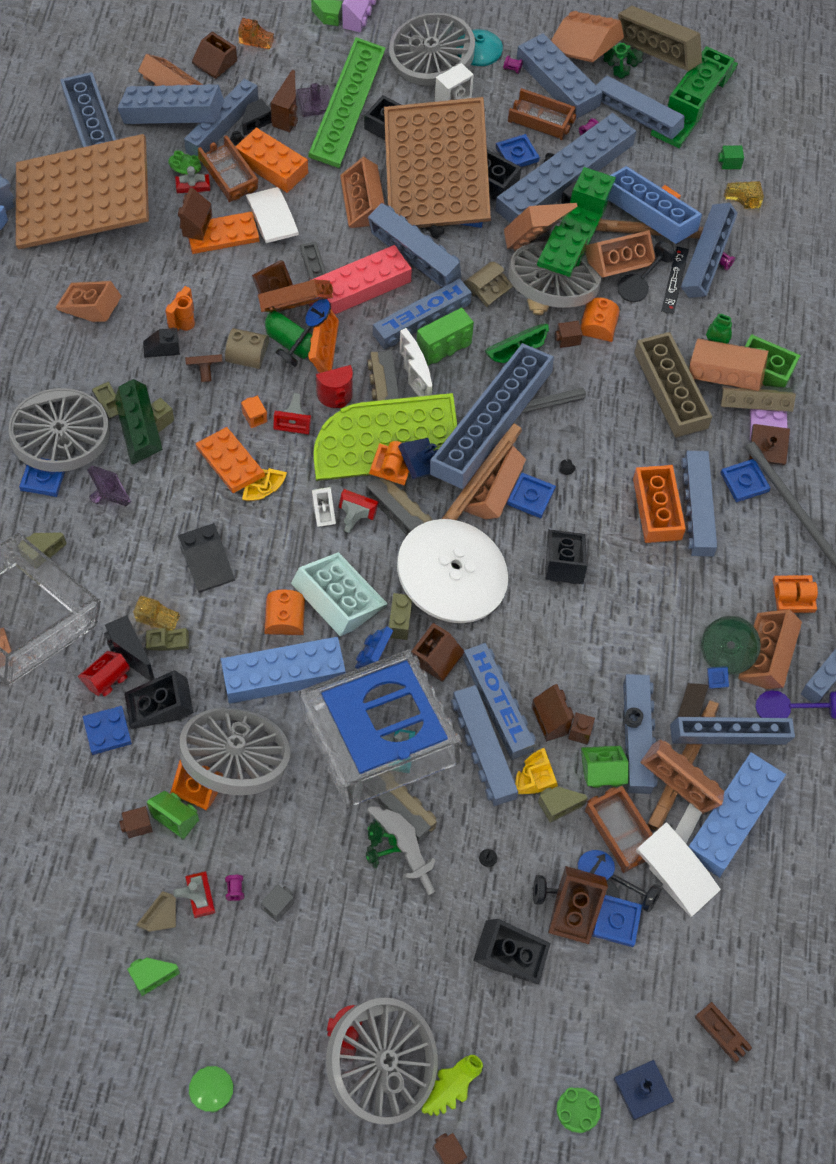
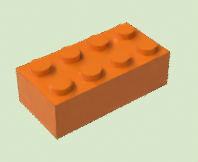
[235,128,308,193]
[633,465,686,543]

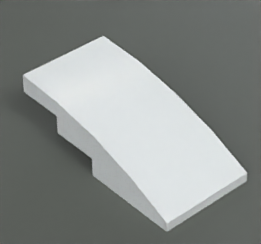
[246,187,299,243]
[399,328,432,397]
[636,822,721,917]

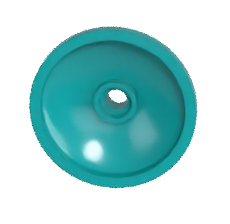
[456,29,503,66]

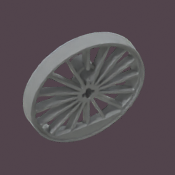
[389,13,475,86]
[508,241,601,308]
[9,388,110,472]
[179,707,290,795]
[326,998,438,1124]

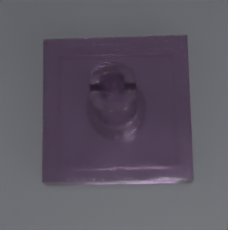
[296,83,332,117]
[87,465,131,506]

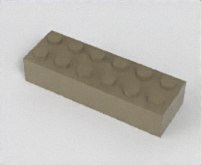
[618,6,702,71]
[634,332,712,438]

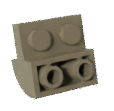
[463,262,513,307]

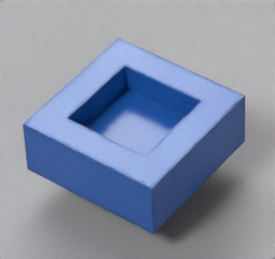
[707,666,729,689]

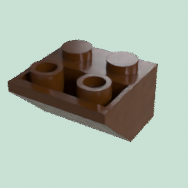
[192,31,237,79]
[178,188,213,241]
[410,623,464,682]
[531,684,574,742]

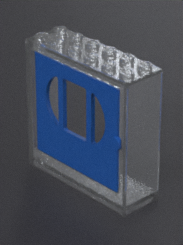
[298,649,462,808]

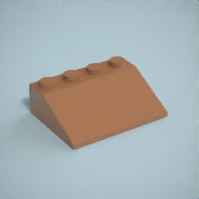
[551,11,624,62]
[504,203,577,251]

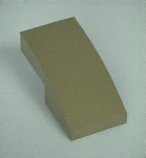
[92,381,118,419]
[146,628,189,651]

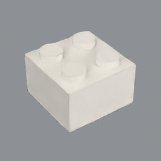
[435,63,474,102]

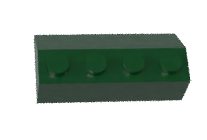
[115,379,163,465]

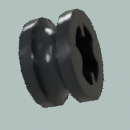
[624,707,643,728]

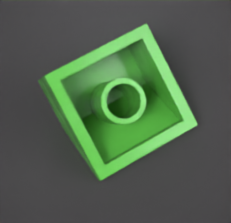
[581,746,628,788]
[147,791,199,840]

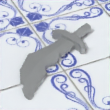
[367,806,435,895]

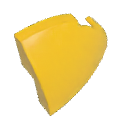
[242,468,287,501]
[515,748,558,794]

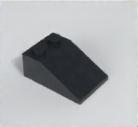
[178,523,235,593]
[545,529,587,584]
[104,615,155,681]
[124,670,194,729]
[473,919,551,984]

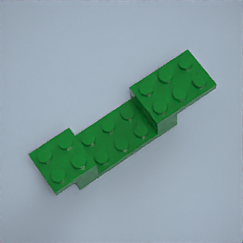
[651,46,738,149]
[537,167,616,277]

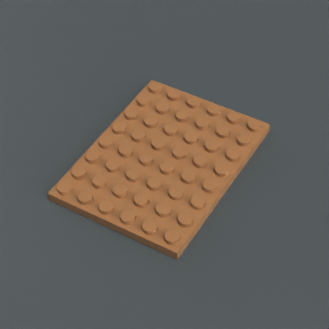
[384,97,491,228]
[16,134,149,249]

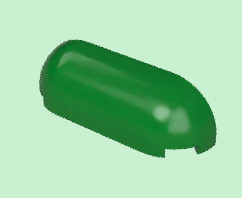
[265,311,312,359]
[485,324,549,363]

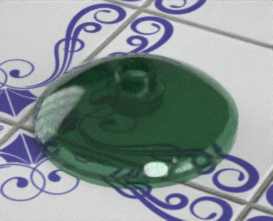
[701,616,761,675]

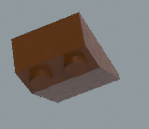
[271,70,298,133]
[548,866,608,944]

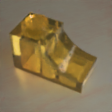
[724,181,764,209]
[133,595,180,631]

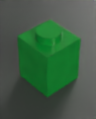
[718,145,744,169]

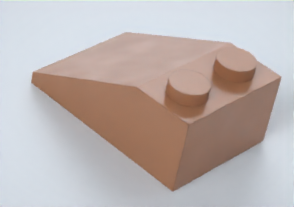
[55,281,122,322]

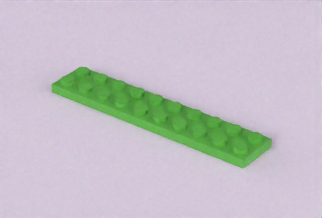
[308,37,386,168]

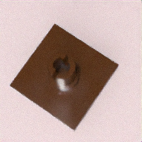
[252,260,293,294]
[185,354,223,382]
[749,424,790,465]

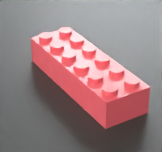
[309,245,412,314]

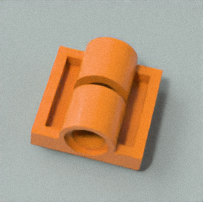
[165,286,195,331]
[369,441,409,485]
[773,575,818,613]

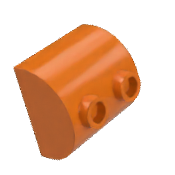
[580,298,620,342]
[264,589,305,635]
[170,760,223,810]

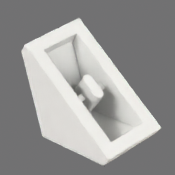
[312,487,336,527]

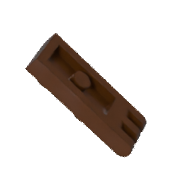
[695,1002,752,1063]

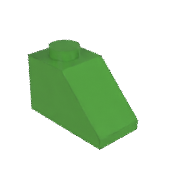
[311,0,343,26]
[127,957,180,996]

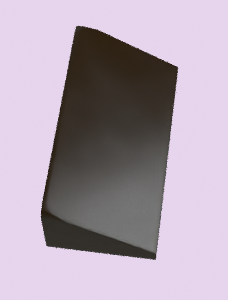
[677,683,709,717]

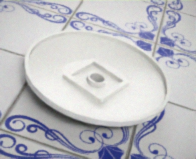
[397,519,508,623]

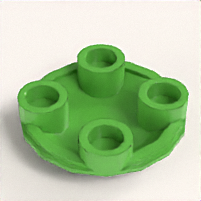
[168,150,201,175]
[189,1066,234,1113]
[556,1087,601,1133]

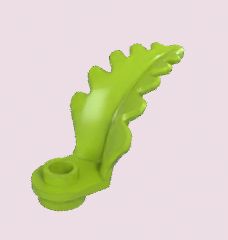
[421,1055,483,1116]

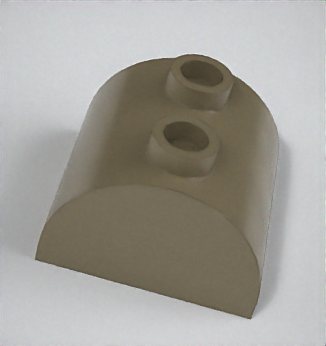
[225,328,269,369]

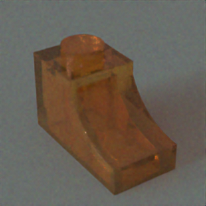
[238,18,274,49]

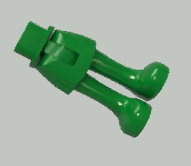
[706,314,732,343]

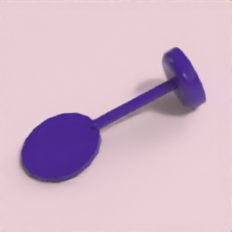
[755,690,836,719]

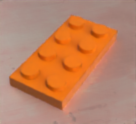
[188,211,260,254]
[308,310,339,373]
[195,427,265,493]

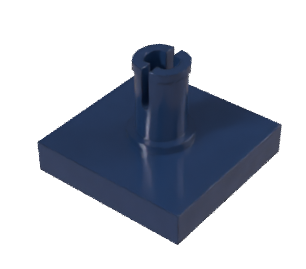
[398,438,438,479]
[614,1060,674,1121]

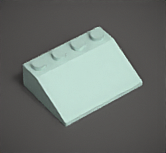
[291,552,387,636]

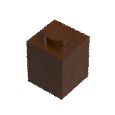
[554,321,583,348]
[568,712,595,745]
[119,806,153,839]
[433,1133,467,1164]

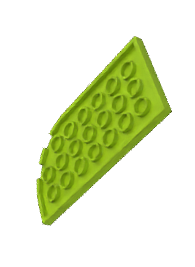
[313,393,457,481]

